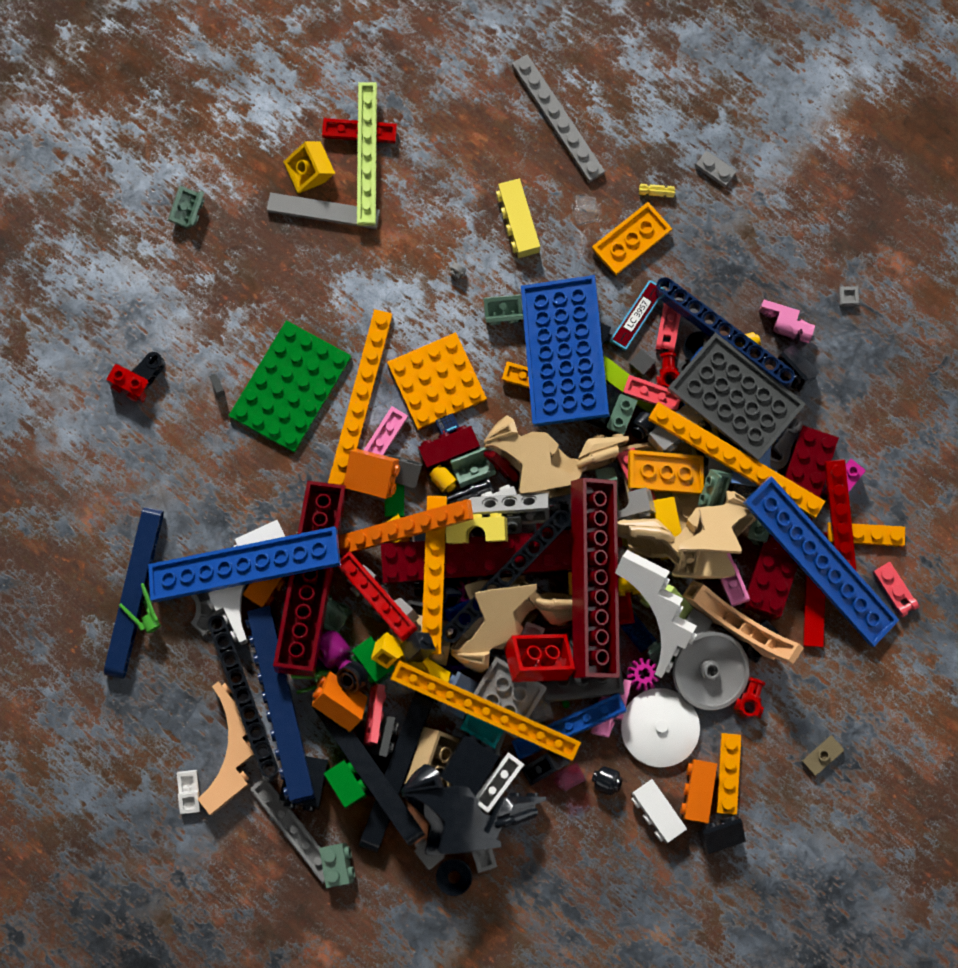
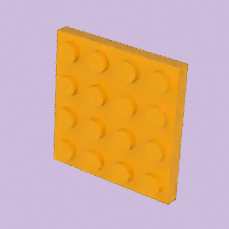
[387,332,487,430]

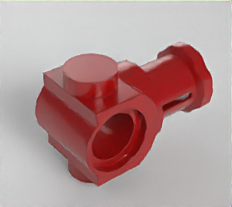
[656,352,680,388]
[734,677,766,718]

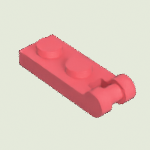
[655,300,682,352]
[872,562,919,617]

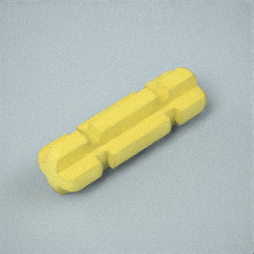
[639,184,675,197]

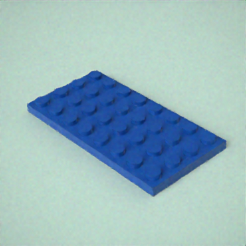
[521,275,610,427]

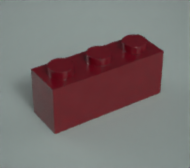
[418,425,480,472]

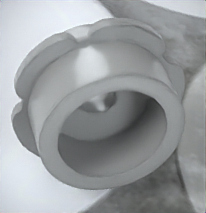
[449,262,466,279]

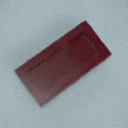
[483,449,520,482]

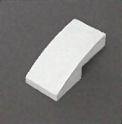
[177,770,200,814]

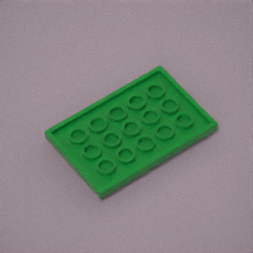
[228,320,352,453]

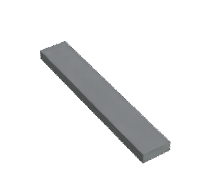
[267,193,380,229]
[250,778,325,883]

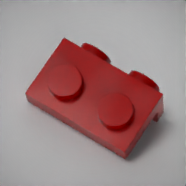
[106,364,149,402]

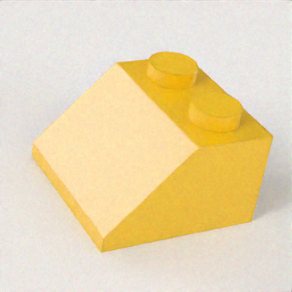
[283,141,335,193]

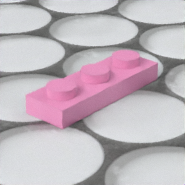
[364,406,408,455]

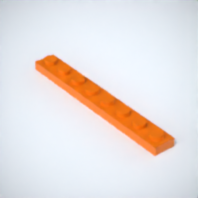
[339,499,474,556]

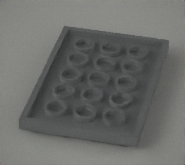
[667,332,805,461]

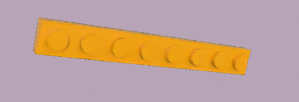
[422,496,447,654]

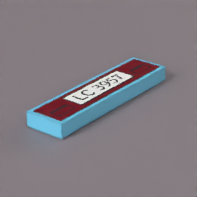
[610,280,666,351]

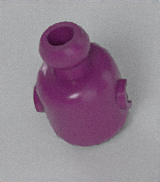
[318,630,351,670]

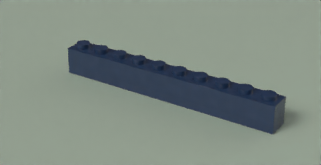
[245,605,315,804]

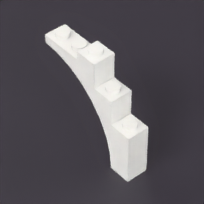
[207,520,285,645]
[615,550,697,678]

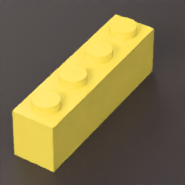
[496,178,540,258]

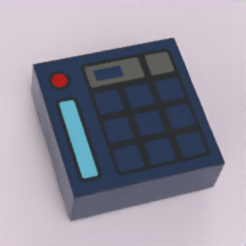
[435,413,459,434]

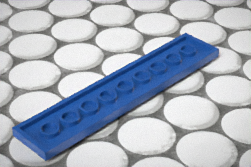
[743,476,899,647]
[148,526,341,603]

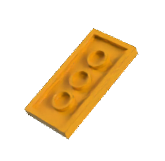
[591,202,672,276]
[628,450,704,495]

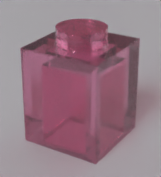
[554,763,586,792]

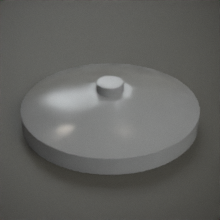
[673,631,750,710]

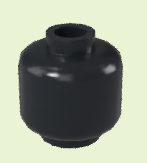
[630,411,658,440]
[592,766,623,795]

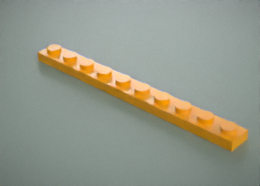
[328,309,393,490]
[647,402,825,519]
[390,660,581,761]

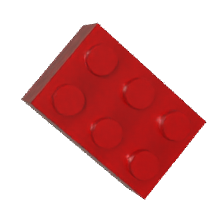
[504,634,575,682]

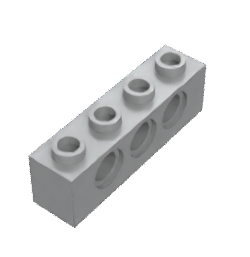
[471,492,550,524]

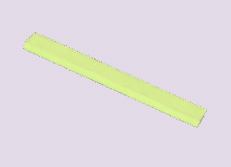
[357,82,377,226]

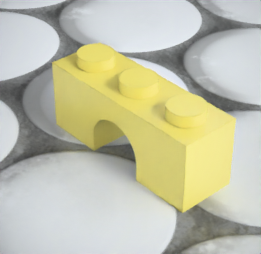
[446,513,508,544]

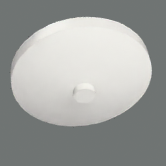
[621,688,700,768]

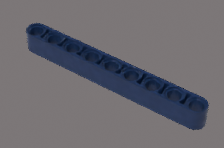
[655,277,795,389]
[104,507,164,679]

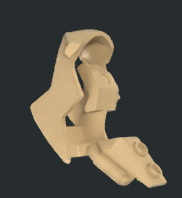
[484,416,629,498]
[617,490,757,579]
[450,575,572,673]

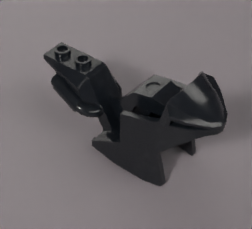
[401,764,546,855]

